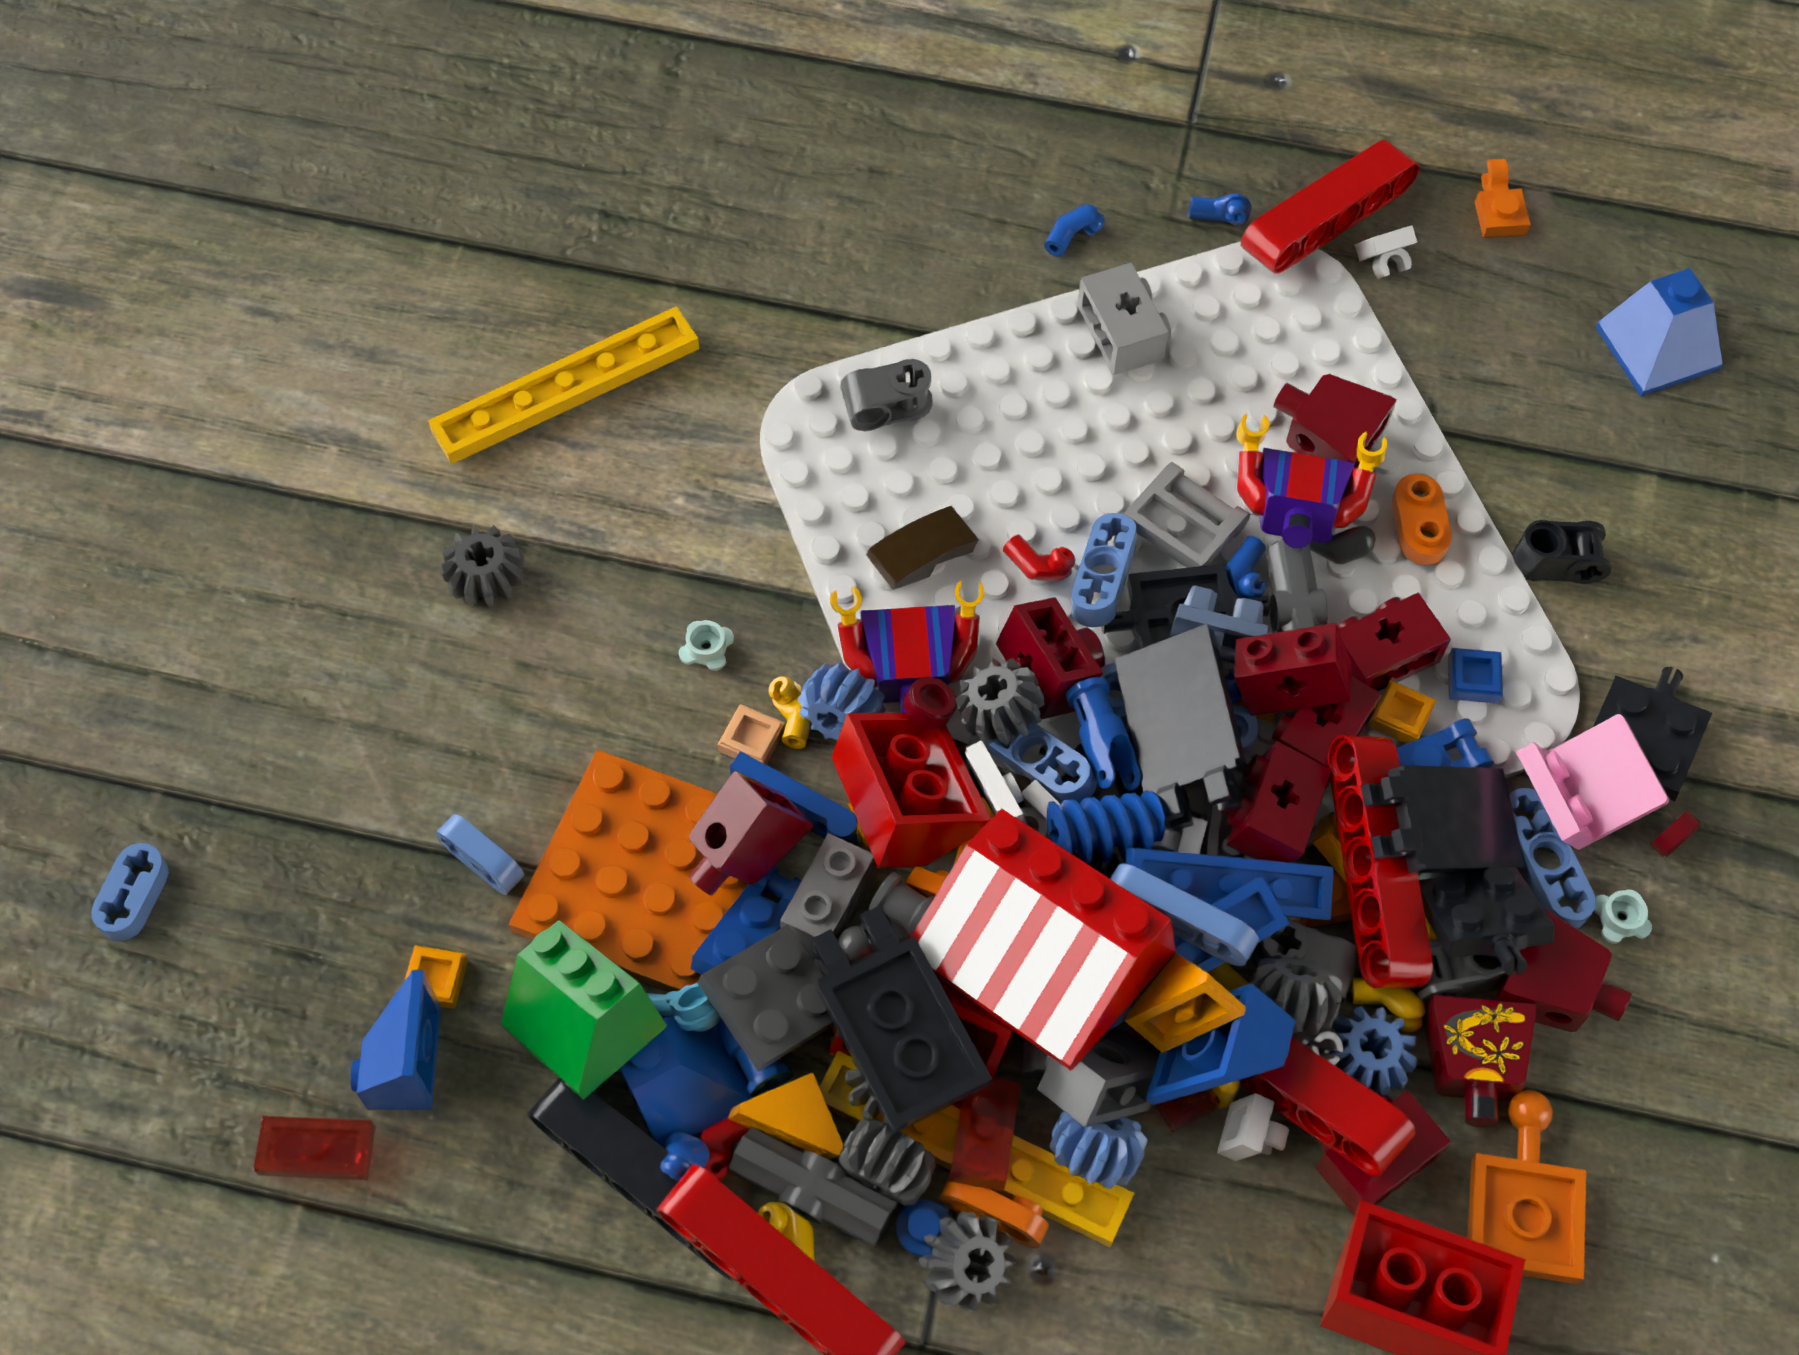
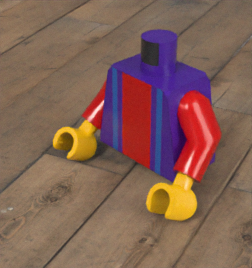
[1236,414,1387,548]
[830,580,985,713]

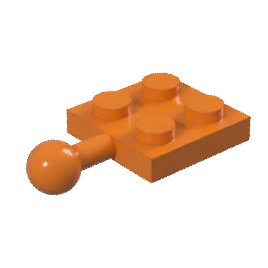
[1467,1090,1586,1285]

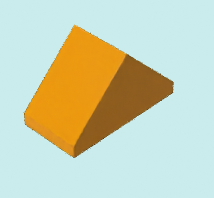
[1125,953,1246,1053]
[728,1073,843,1160]

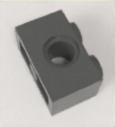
[1038,1029,1159,1127]

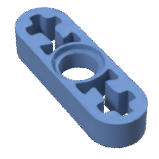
[1071,513,1136,627]
[977,723,1097,804]
[1509,788,1596,929]
[1110,864,1259,966]

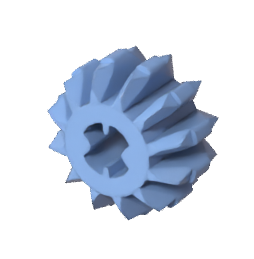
[798,662,886,741]
[1330,1006,1417,1097]
[1049,1111,1148,1188]

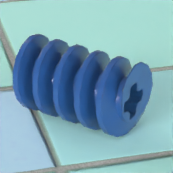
[1047,791,1165,864]

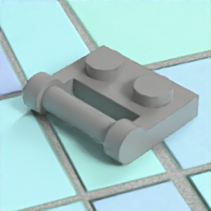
[1123,462,1251,568]

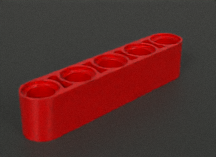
[1240,139,1420,274]
[1327,735,1433,988]
[1239,1037,1416,1177]
[656,1164,906,1355]

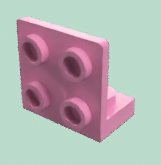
[1516,714,1669,850]

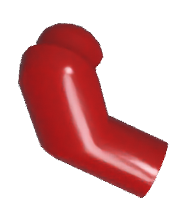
[1003,535,1076,582]
[700,1116,750,1181]

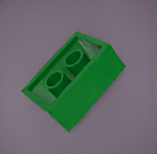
[501,920,667,1100]

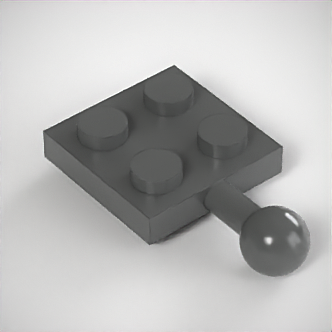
[697,925,873,1072]

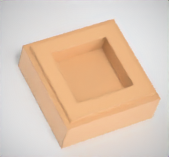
[718,704,785,765]

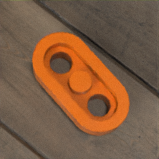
[1392,474,1452,565]
[939,1171,1049,1248]

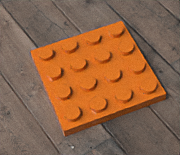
[509,749,749,992]

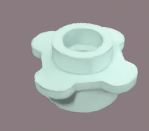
[679,620,734,671]
[1593,890,1652,944]

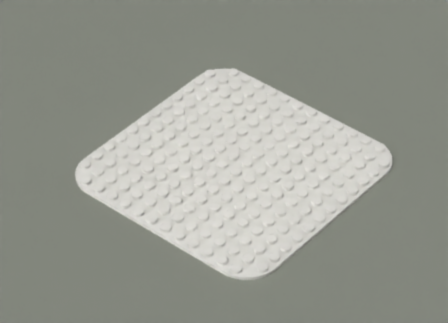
[760,241,1580,873]

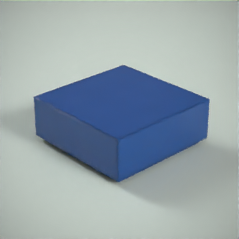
[1448,648,1503,704]

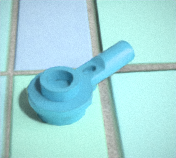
[646,983,721,1032]

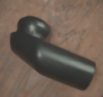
[1310,525,1376,564]

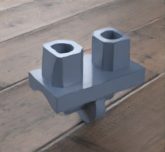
[1170,586,1268,664]

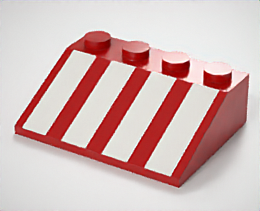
[910,808,1176,1071]

